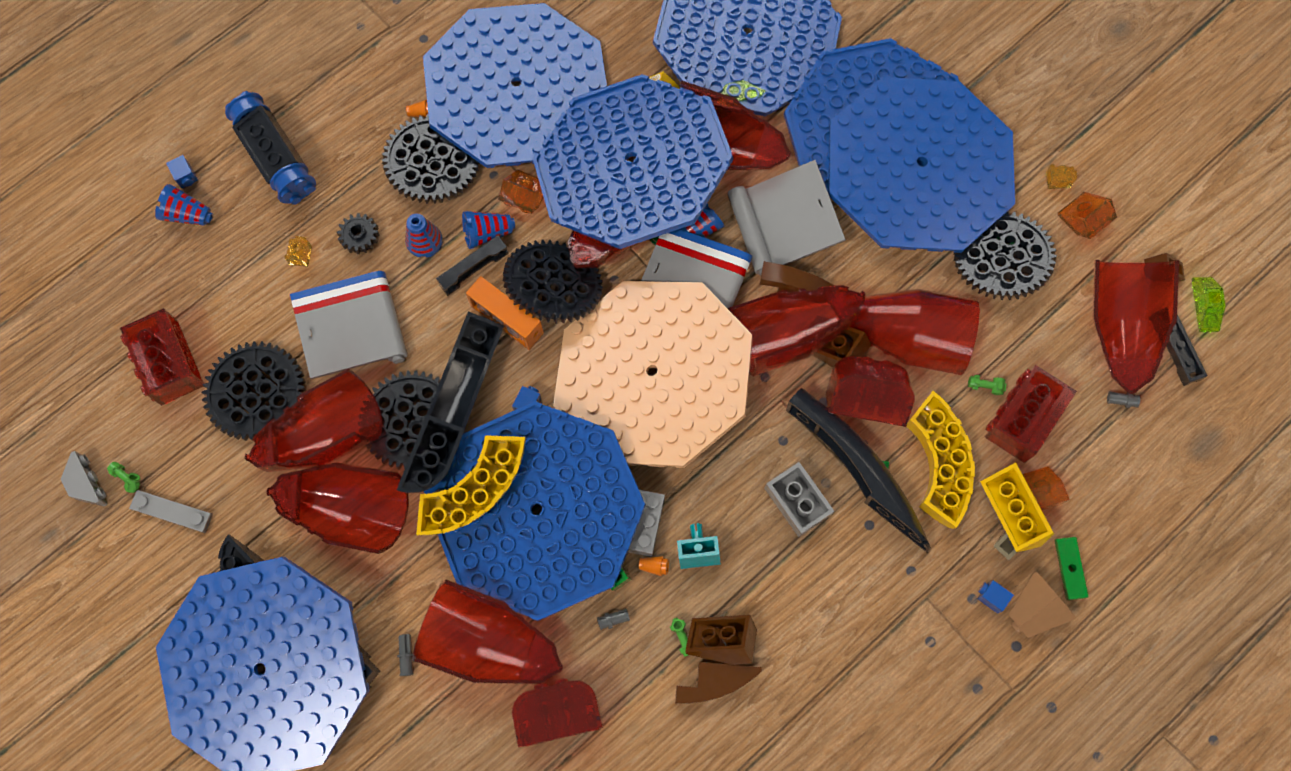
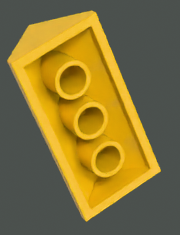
[980,462,1054,553]

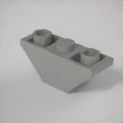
[61,451,108,507]

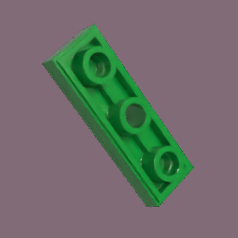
[1054,537,1089,600]

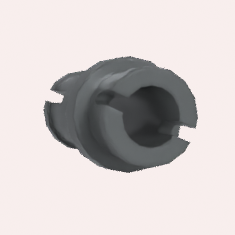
[1107,391,1141,408]
[597,608,630,630]

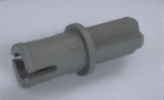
[397,634,414,676]

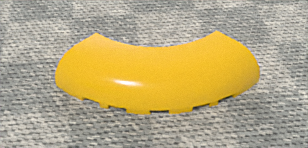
[905,391,975,529]
[416,435,526,535]

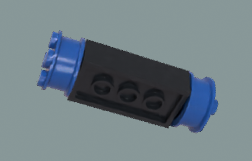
[225,91,316,205]

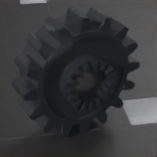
[337,213,380,255]

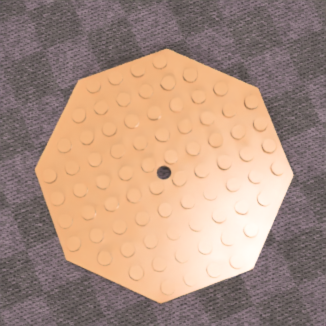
[553,281,753,468]

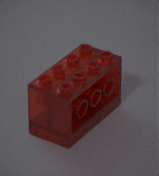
[120,308,204,406]
[984,365,1077,463]

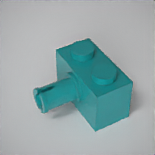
[677,523,721,569]

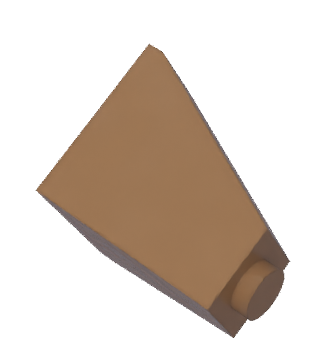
[1009,571,1076,638]

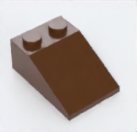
[798,315,871,375]
[685,615,757,665]

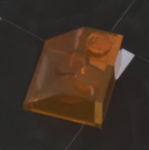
[498,169,544,214]
[1057,192,1117,239]
[1023,466,1070,510]

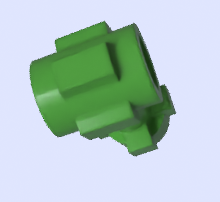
[968,375,1007,395]
[107,462,140,493]
[670,618,689,657]

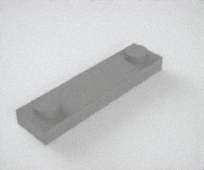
[129,490,213,533]

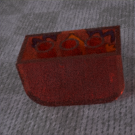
[826,356,915,427]
[512,678,604,748]

